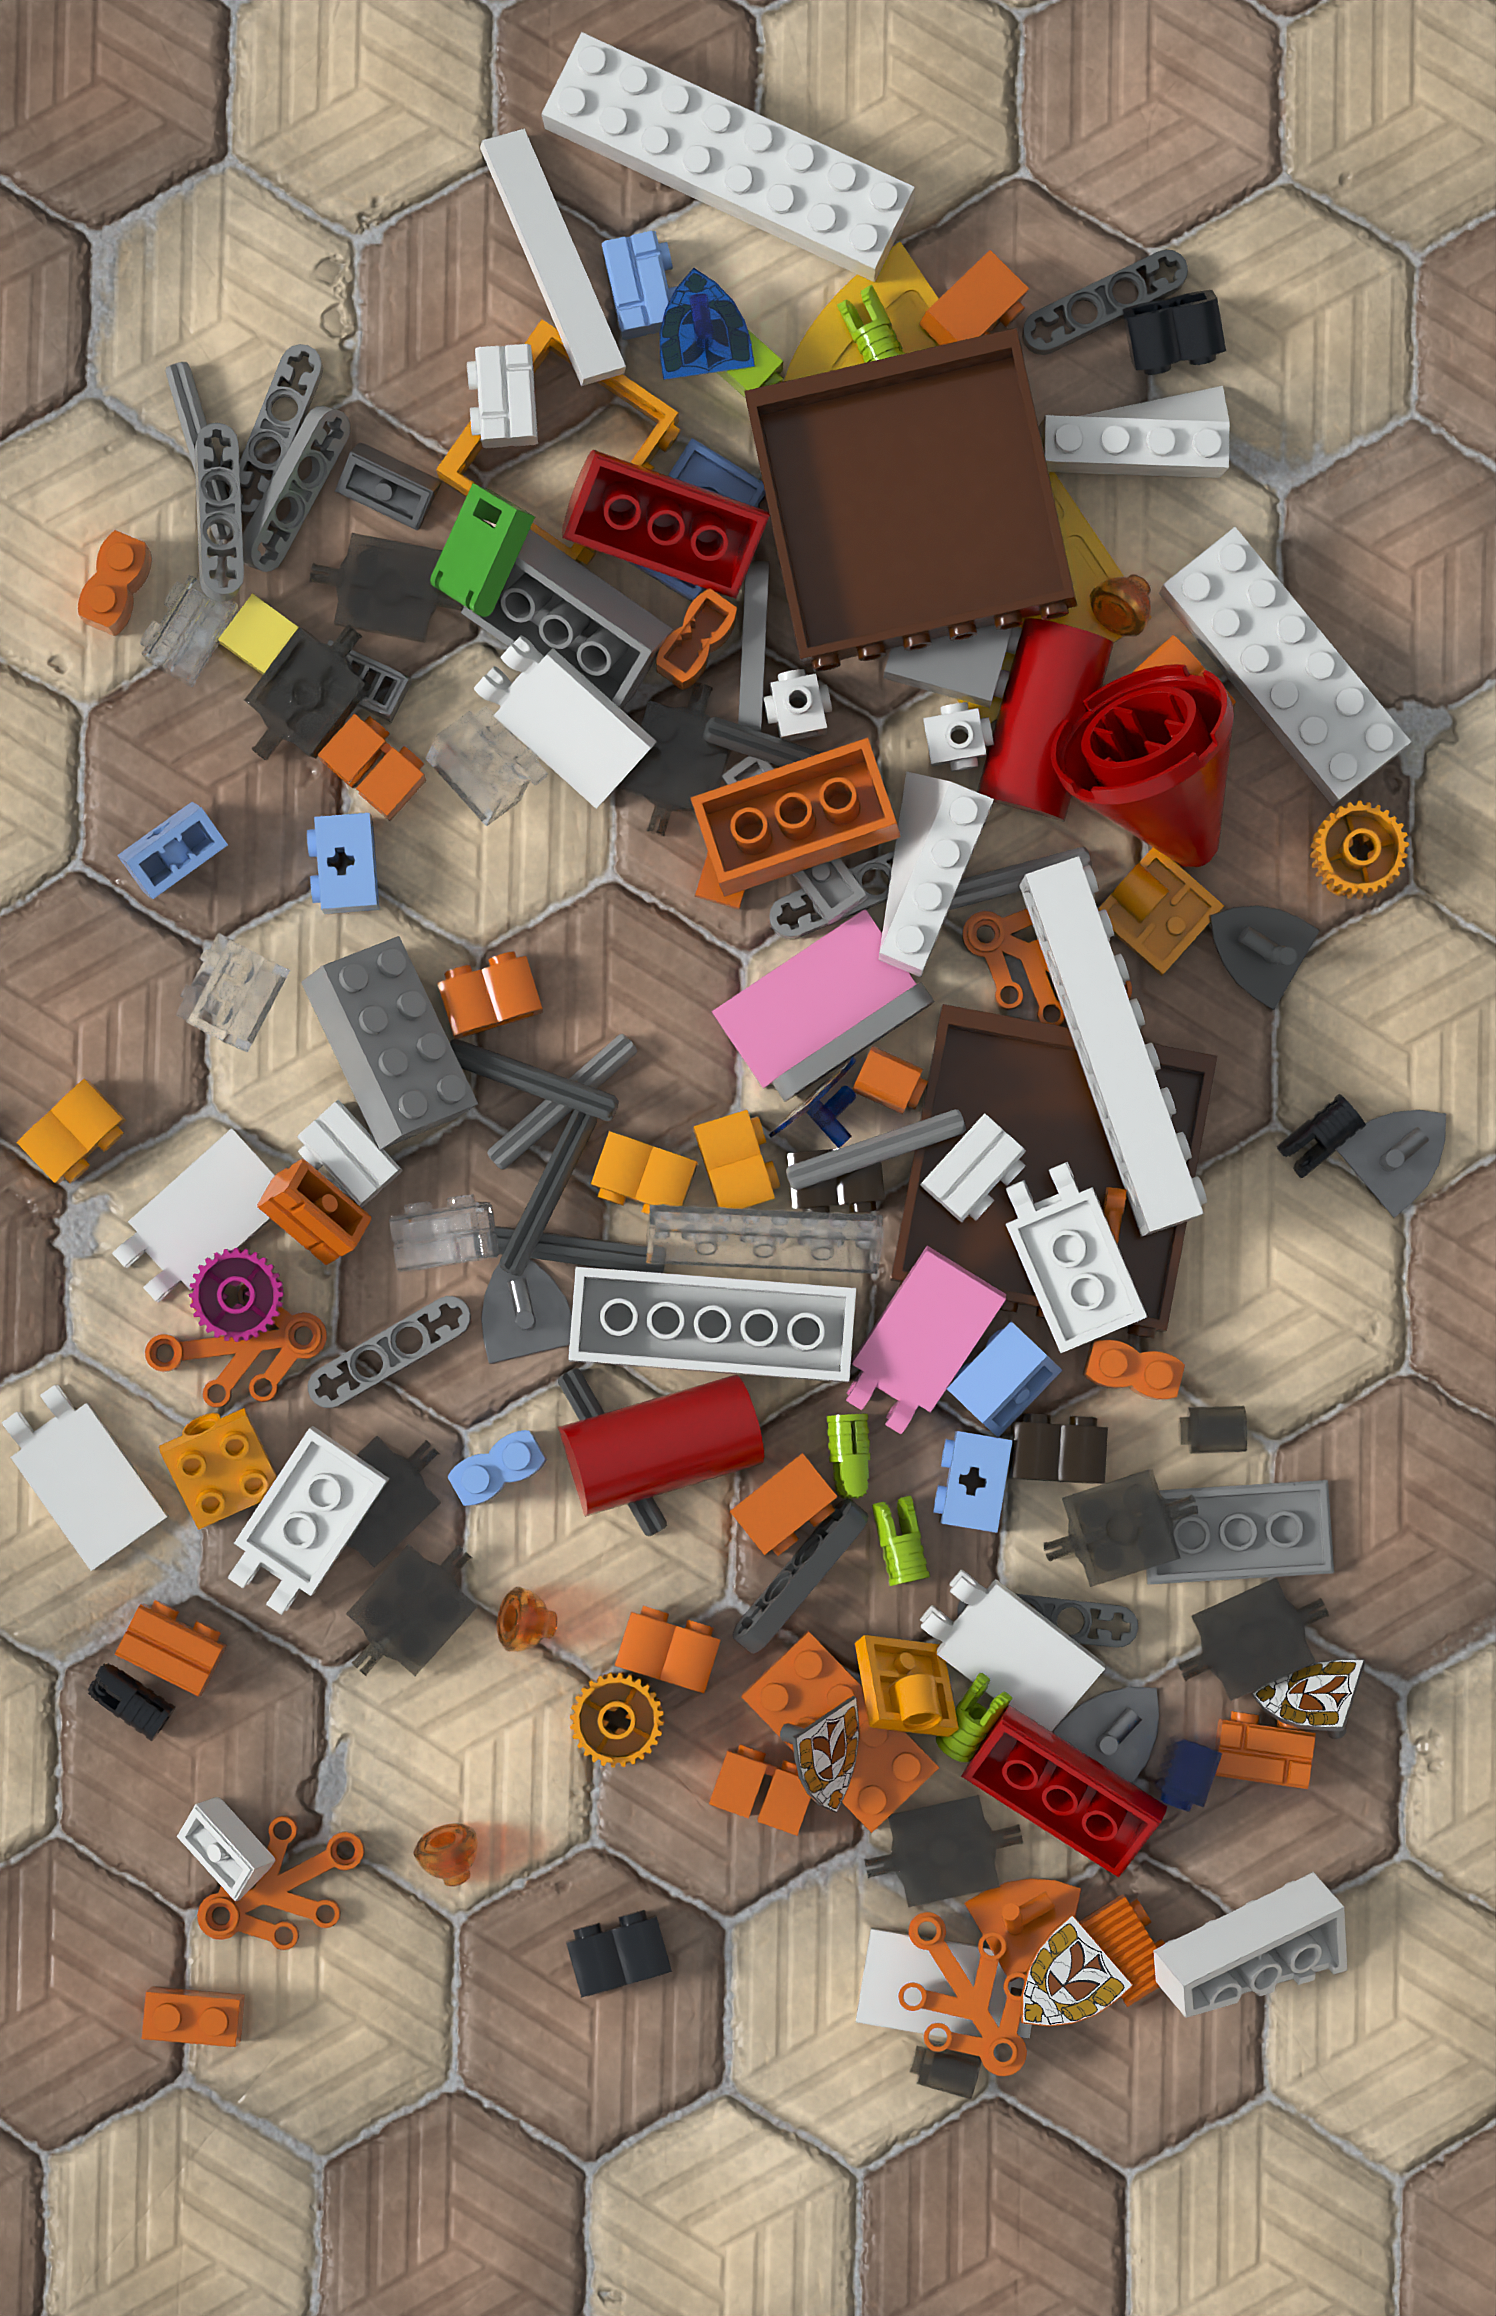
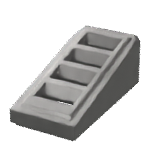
[309,639,412,723]

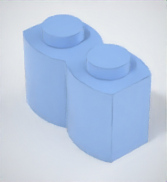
[448,1430,547,1506]

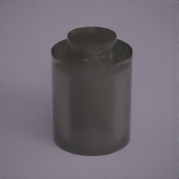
[1178,1405,1247,1454]
[909,2039,982,2099]

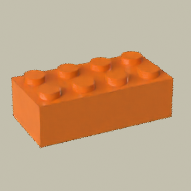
[690,738,901,897]
[741,1630,939,1833]

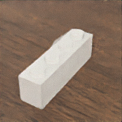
[1039,386,1230,478]
[878,771,994,977]
[1153,1872,1347,2018]

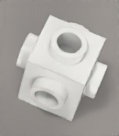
[763,669,832,742]
[923,702,994,771]

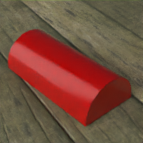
[562,450,770,599]
[977,618,1114,822]
[558,1375,764,1517]
[961,1704,1167,1878]

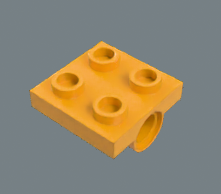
[1098,847,1224,976]
[159,1408,278,1530]
[855,1635,959,1737]

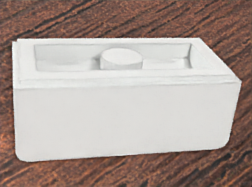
[177,1797,275,1901]

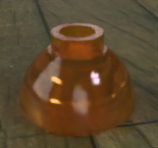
[1090,574,1151,637]
[497,1587,557,1652]
[413,1823,478,1886]

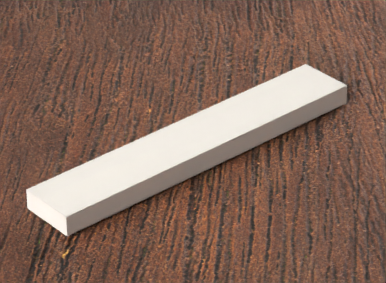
[480,129,626,386]

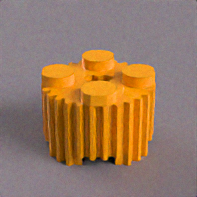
[1310,800,1409,899]
[570,1671,664,1767]

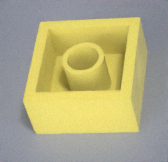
[218,593,301,678]

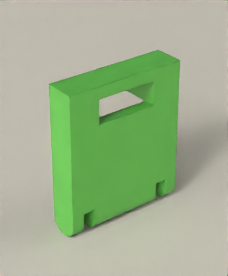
[430,483,535,617]

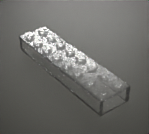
[646,1204,883,1274]

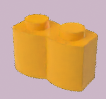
[16,1079,126,1184]
[693,1110,780,1216]
[591,1131,698,1221]

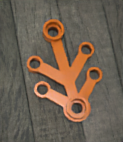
[962,909,1132,1026]
[145,1284,327,1408]
[197,1816,365,1950]
[898,1912,1027,2076]

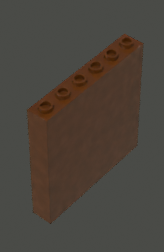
[744,328,1077,671]
[890,1004,1217,1339]

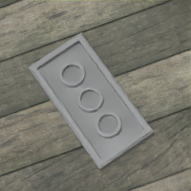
[1141,1480,1334,1585]

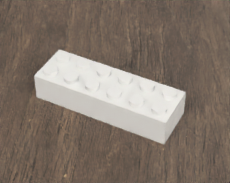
[1159,527,1411,807]
[568,1267,856,1383]

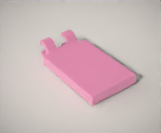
[846,1246,1006,1434]

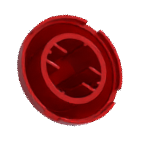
[1051,664,1234,867]

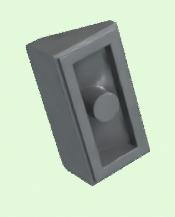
[335,443,441,531]

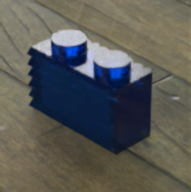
[1154,1735,1222,1812]

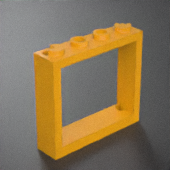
[436,319,681,565]

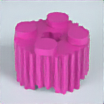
[189,1248,285,1342]

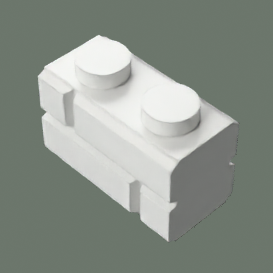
[467,344,538,448]
[297,1099,403,1208]
[920,1113,1026,1222]

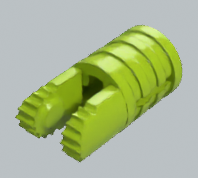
[837,285,905,363]
[826,1414,871,1499]
[872,1496,930,1586]
[936,1673,1013,1763]

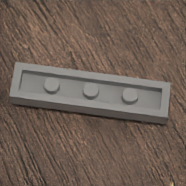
[721,756,867,925]

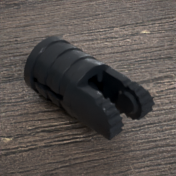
[1277,1094,1366,1178]
[88,1663,176,1741]

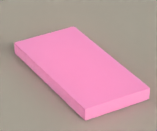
[712,909,917,1089]

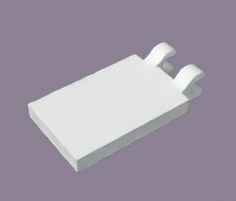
[474,635,657,809]
[112,1128,275,1303]
[1006,1162,1148,1353]
[2,1385,169,1571]
[228,1426,390,1615]
[920,1570,1105,1732]
[856,1928,1032,2038]

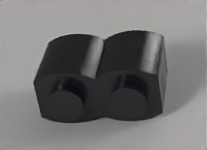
[1122,290,1226,375]
[566,1910,672,1998]

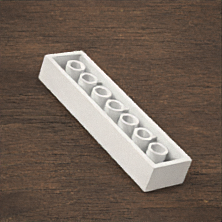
[541,32,915,282]
[1019,856,1207,1237]

